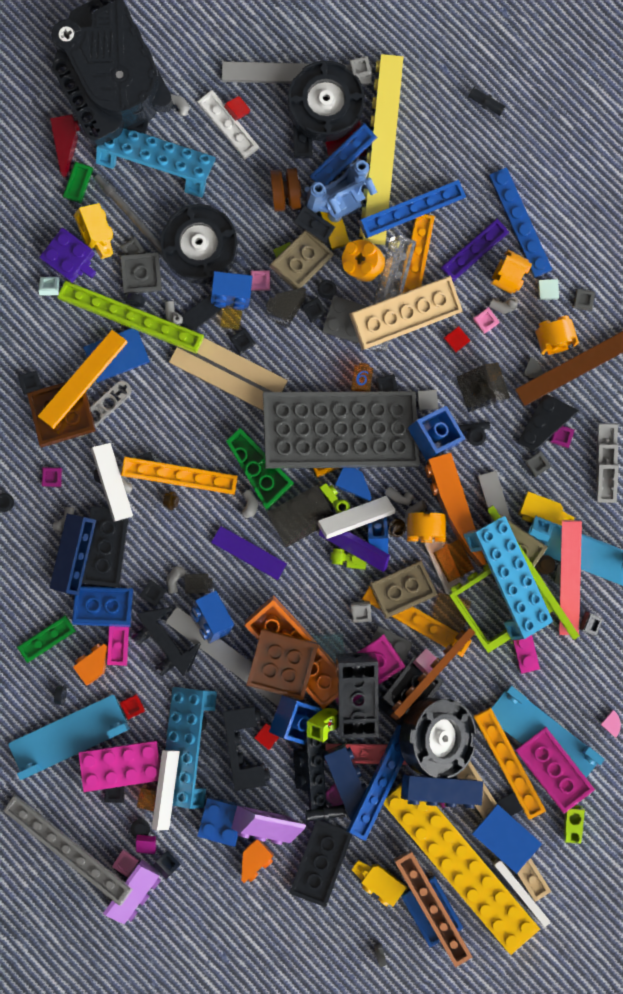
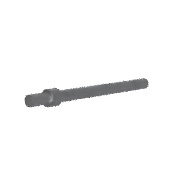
[94,174,164,257]

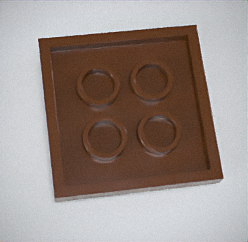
[27,381,96,448]
[246,628,318,700]

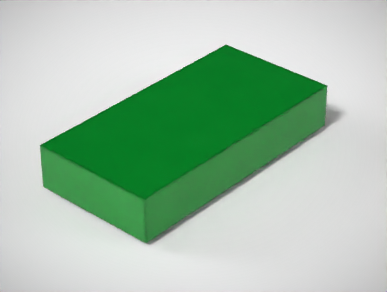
[63,162,94,204]

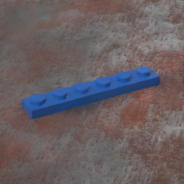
[489,167,552,278]
[358,180,466,239]
[346,725,404,841]

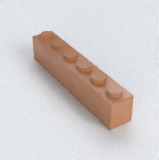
[394,849,472,968]

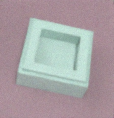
[39,277,60,295]
[538,279,559,300]

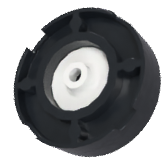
[288,61,364,142]
[161,204,238,284]
[399,697,477,778]

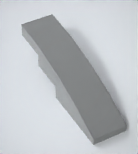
[596,423,619,503]

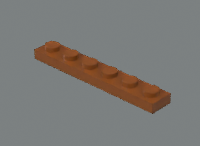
[390,628,475,720]

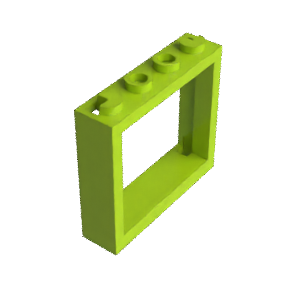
[449,563,553,653]

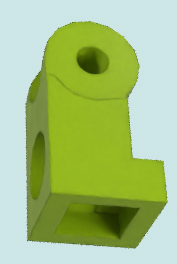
[307,708,338,742]
[564,805,585,844]

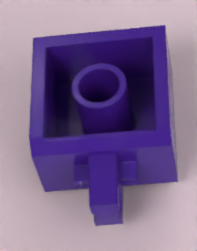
[39,227,97,283]

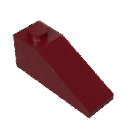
[50,114,80,178]

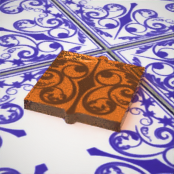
[433,539,474,583]
[432,593,471,631]

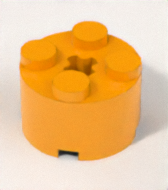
[342,240,385,282]
[490,250,532,294]
[535,315,579,355]
[407,513,446,543]

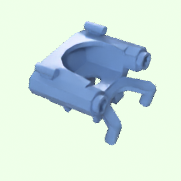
[303,160,377,222]

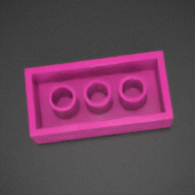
[79,740,160,792]

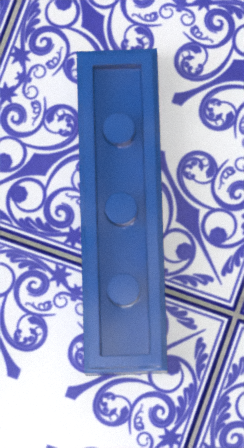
[310,123,378,186]

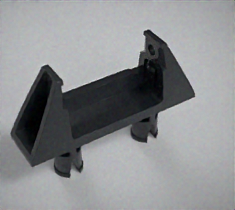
[131,606,201,676]

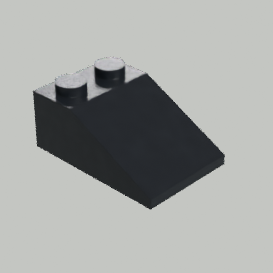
[378,656,443,725]

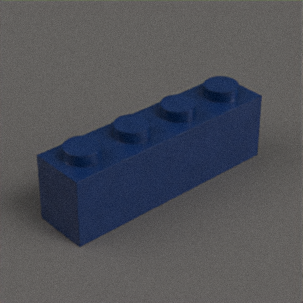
[49,513,96,595]
[323,743,367,821]
[401,775,484,809]

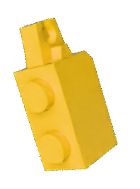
[74,203,113,259]
[518,492,574,526]
[351,860,407,907]

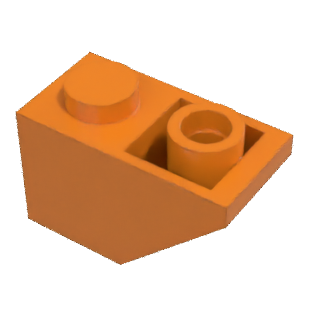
[73,643,108,686]
[241,839,274,883]

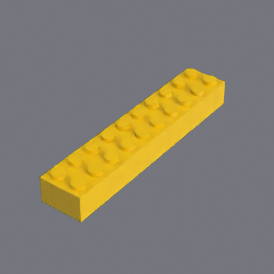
[383,782,540,955]

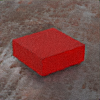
[224,96,251,121]
[444,326,471,353]
[120,694,146,720]
[255,723,279,750]

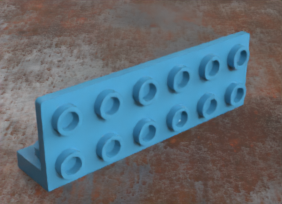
[96,128,216,198]
[463,516,553,640]
[528,516,623,586]
[492,685,605,778]
[165,687,217,809]
[8,695,130,781]

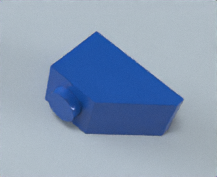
[335,467,372,502]
[368,517,388,554]

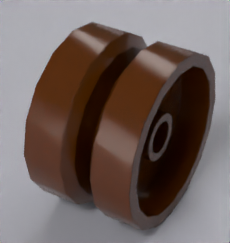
[270,167,302,212]

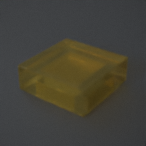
[220,308,242,331]

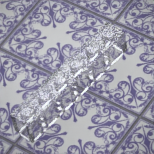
[367,235,416,352]

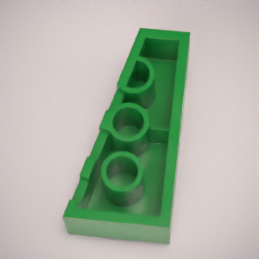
[226,428,294,511]

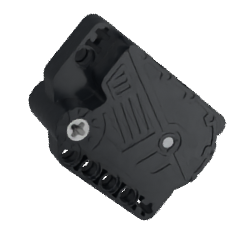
[51,0,173,146]

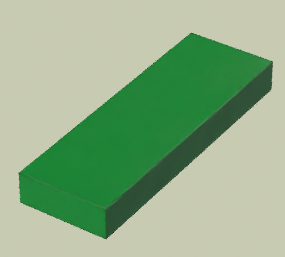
[17,615,76,663]

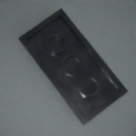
[82,507,129,588]
[289,820,352,907]

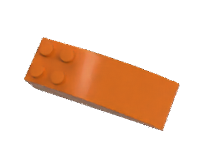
[424,453,486,567]
[244,595,338,709]

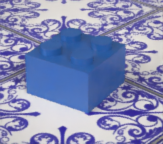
[211,271,252,310]
[408,406,466,461]
[190,591,234,644]
[269,695,323,745]
[197,796,246,847]

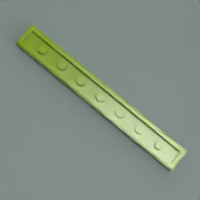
[57,281,204,354]
[487,505,580,640]

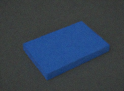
[83,328,150,383]
[72,586,134,627]
[472,804,542,874]
[401,876,464,948]

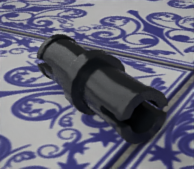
[468,87,506,116]
[305,804,346,822]

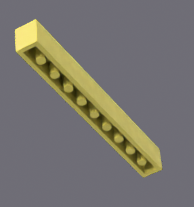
[359,54,404,245]

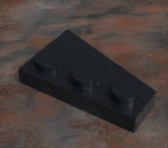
[517,394,579,453]

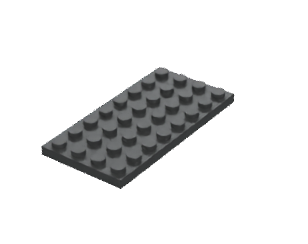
[263,391,420,468]

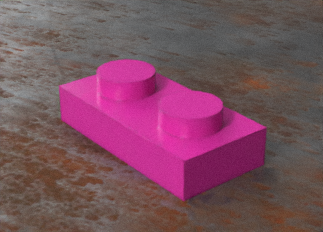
[107,626,129,666]
[513,635,540,674]

